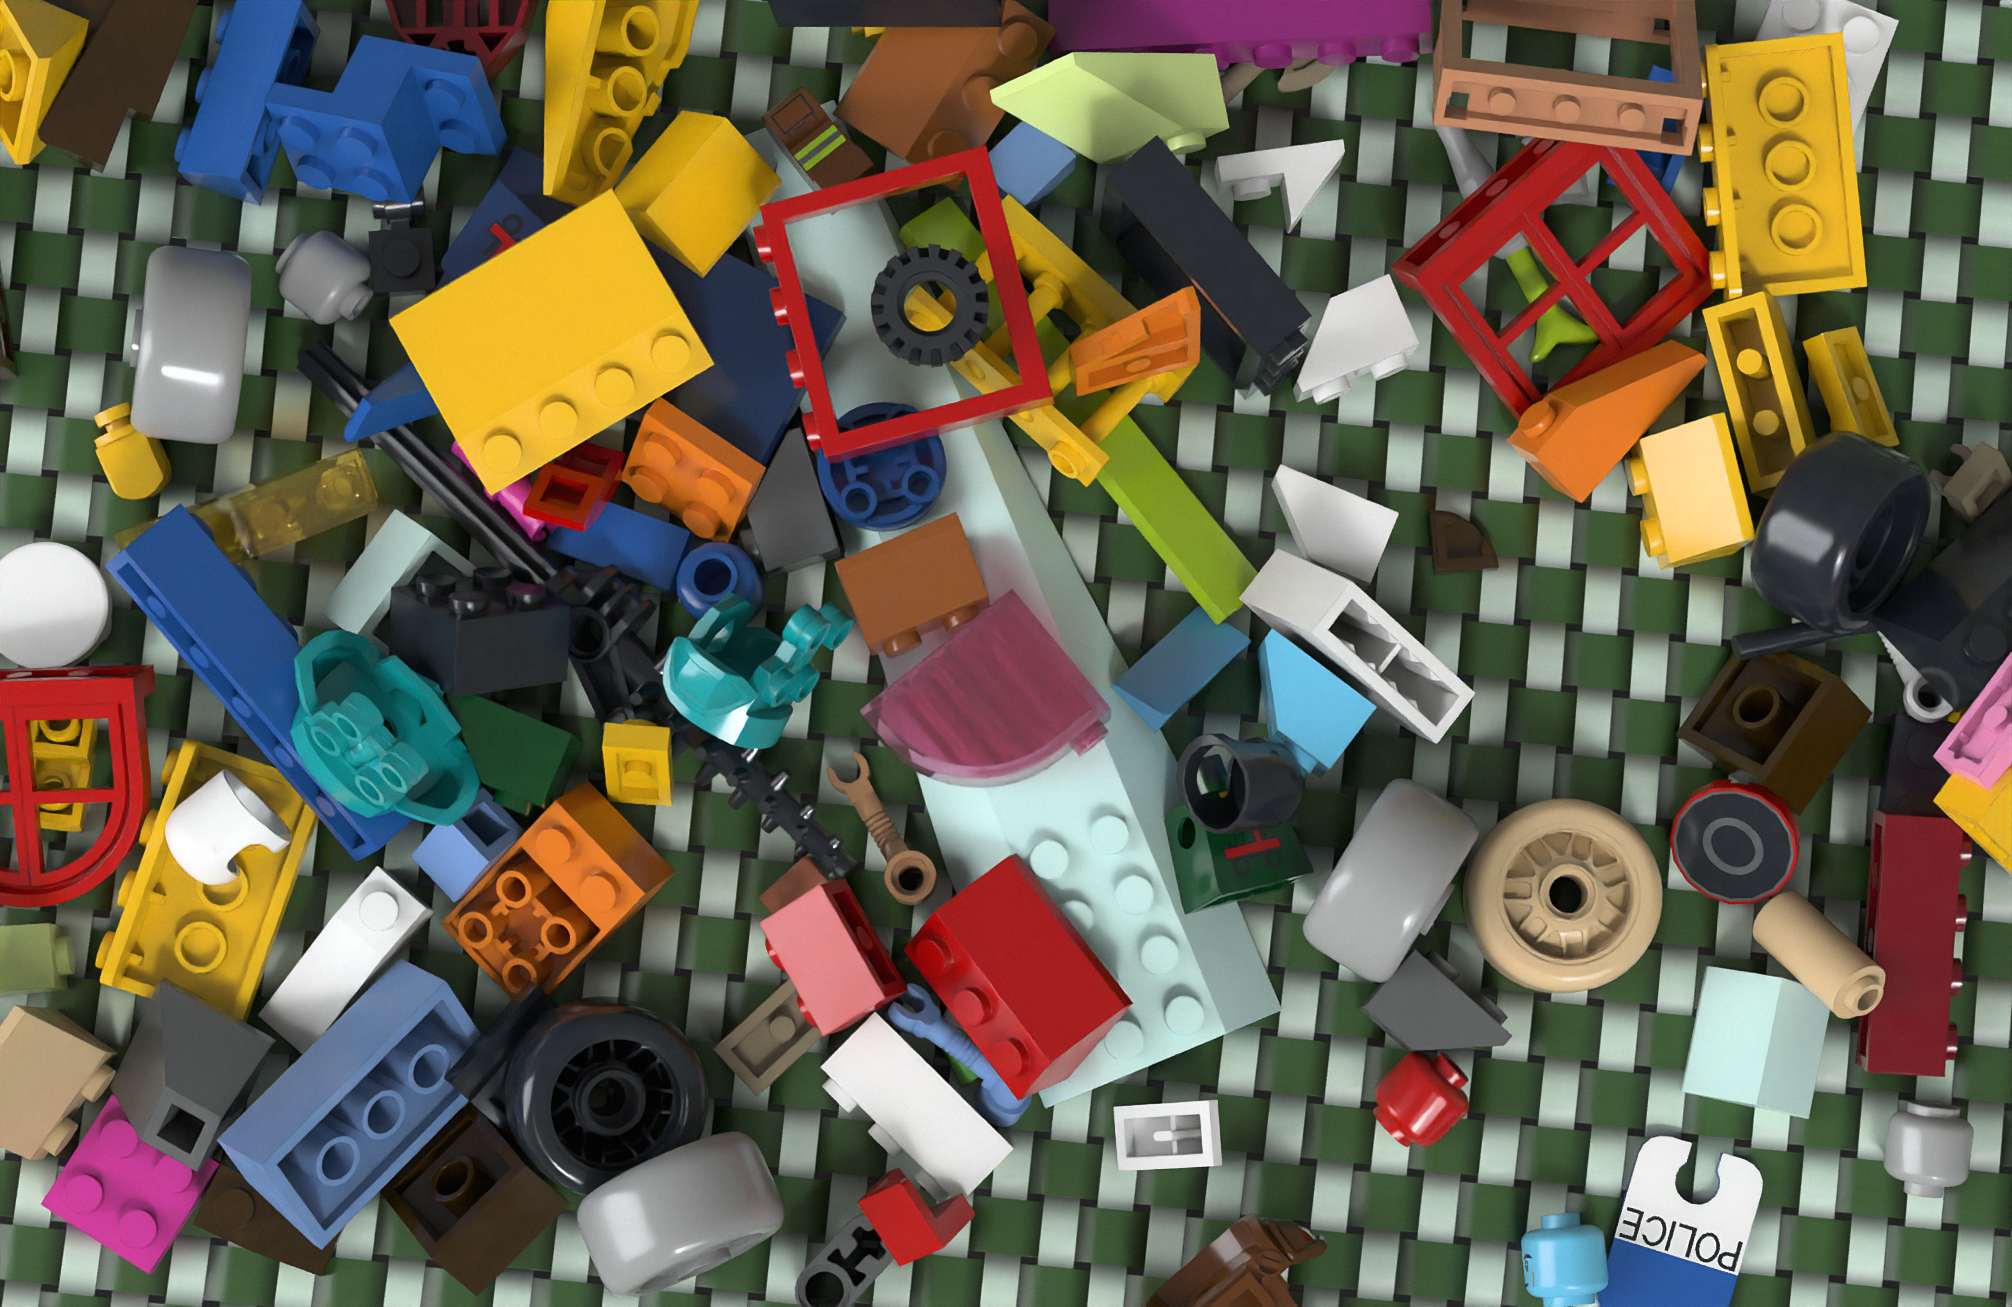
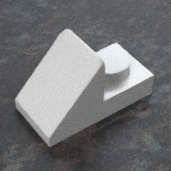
[1214,139,1345,233]

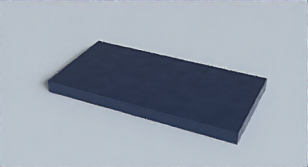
[434,145,847,467]

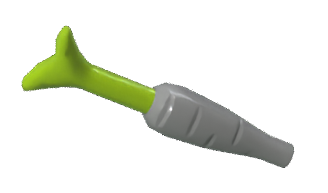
[1434,125,1598,363]

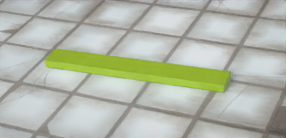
[897,196,1258,626]

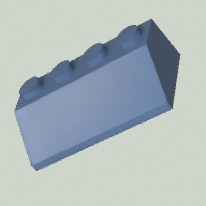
[217,958,481,1249]

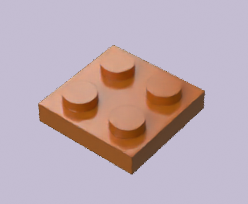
[622,397,766,543]

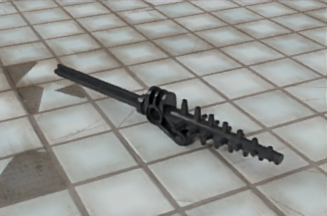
[296,340,857,881]

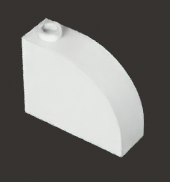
[1239,548,1475,744]

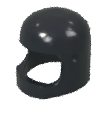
[1176,733,1303,834]

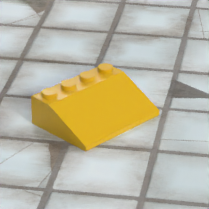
[389,187,715,496]

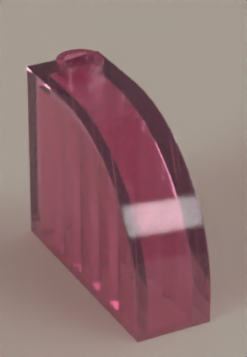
[859,589,1111,788]

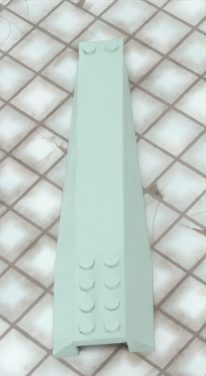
[743,100,1282,1108]

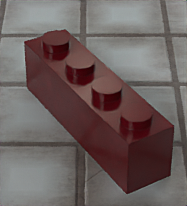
[1855,808,1972,1077]

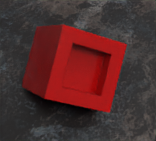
[857,1168,976,1266]

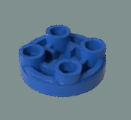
[818,402,947,532]

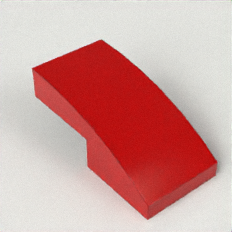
[522,441,627,532]

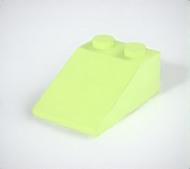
[990,52,1230,164]

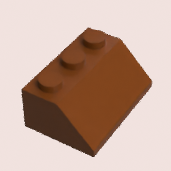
[832,0,1057,192]

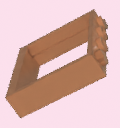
[1433,0,1703,156]

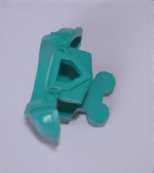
[663,591,854,749]
[290,629,479,827]

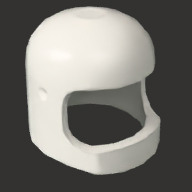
[165,769,293,886]

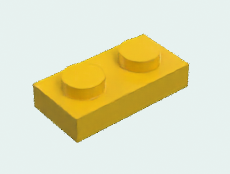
[1802,326,1900,448]
[602,719,674,806]

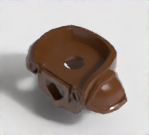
[1140,1213,1328,1307]

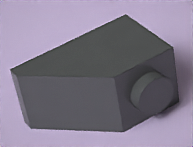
[740,427,841,579]

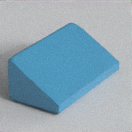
[1111,606,1252,733]

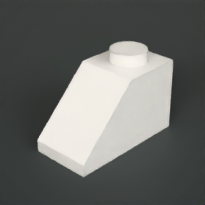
[1271,464,1399,591]

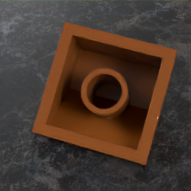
[834,512,990,659]

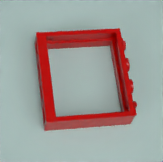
[753,145,1055,464]

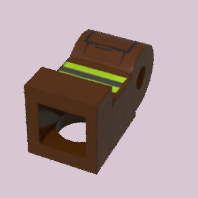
[761,86,876,215]

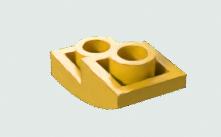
[30,719,99,833]

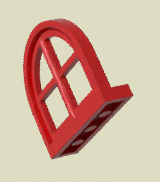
[0,664,156,908]

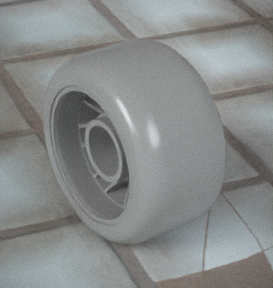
[130,246,252,444]
[1302,778,1479,983]
[577,1131,785,1299]

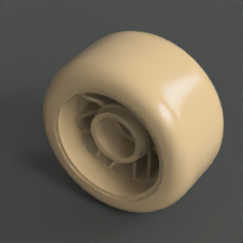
[1463,798,1663,994]

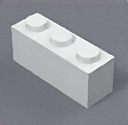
[821,1012,1014,1203]

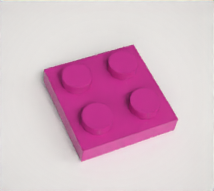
[41,1094,222,1274]

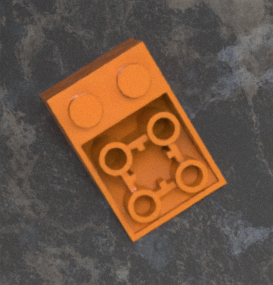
[440,780,676,999]

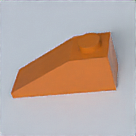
[1506,339,1709,503]

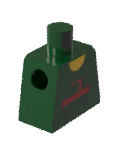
[1164,754,1314,915]

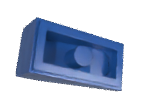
[343,360,440,442]

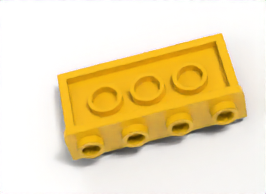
[1697,32,1867,302]
[95,738,318,1023]

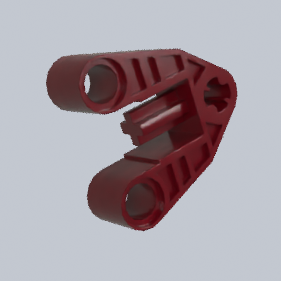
[385,0,540,86]

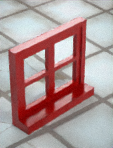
[1390,137,1717,423]

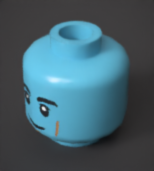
[1521,1212,1609,1307]

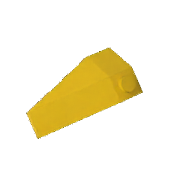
[543,0,699,208]

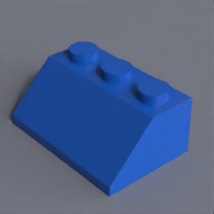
[175,0,321,206]

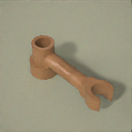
[827,751,938,905]

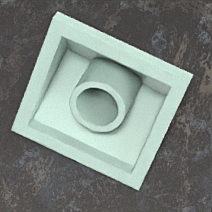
[1681,966,1830,1119]

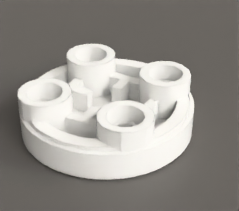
[0,542,113,668]

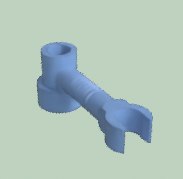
[885,983,1032,1127]

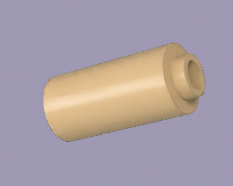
[1752,891,1885,1019]

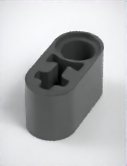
[795,1213,894,1307]

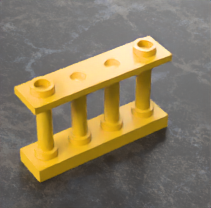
[904,194,1198,487]

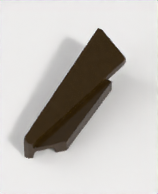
[38,0,199,173]

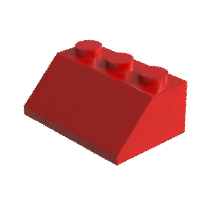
[904,853,1133,1100]

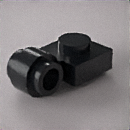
[368,183,437,298]

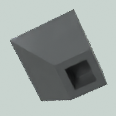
[110,977,276,1172]

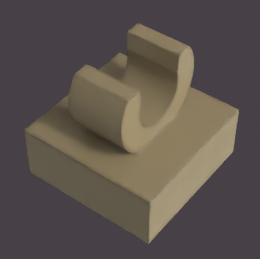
[1929,441,2012,526]

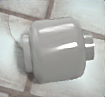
[275,231,373,325]
[1884,1100,1974,1198]

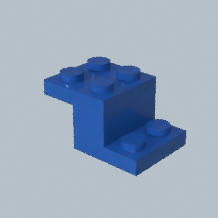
[264,35,507,205]

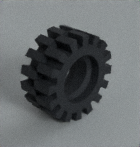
[870,244,990,368]

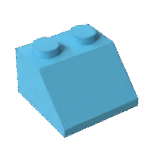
[1257,628,1377,779]

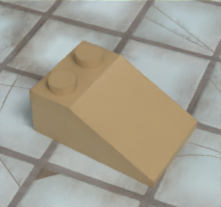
[0,1005,118,1160]

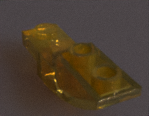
[113,447,382,563]

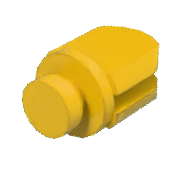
[94,402,172,500]

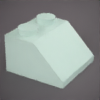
[319,509,477,696]

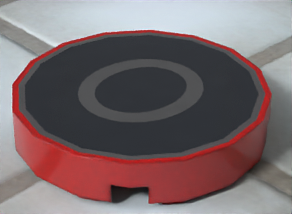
[1670,779,1801,904]

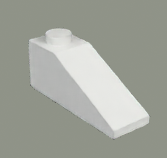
[258,866,435,1054]

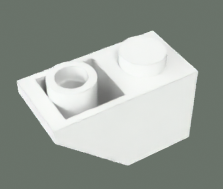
[1293,274,1419,405]

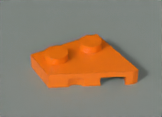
[1068,286,1201,397]

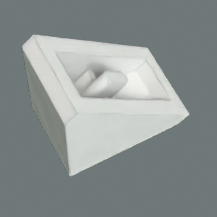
[1114,1100,1222,1171]

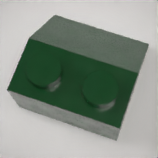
[447,694,584,820]

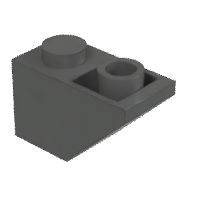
[1359,949,1512,1052]

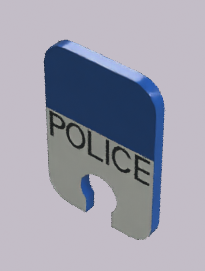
[1596,1135,1763,1307]

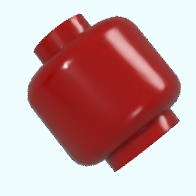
[1373,1051,1469,1147]

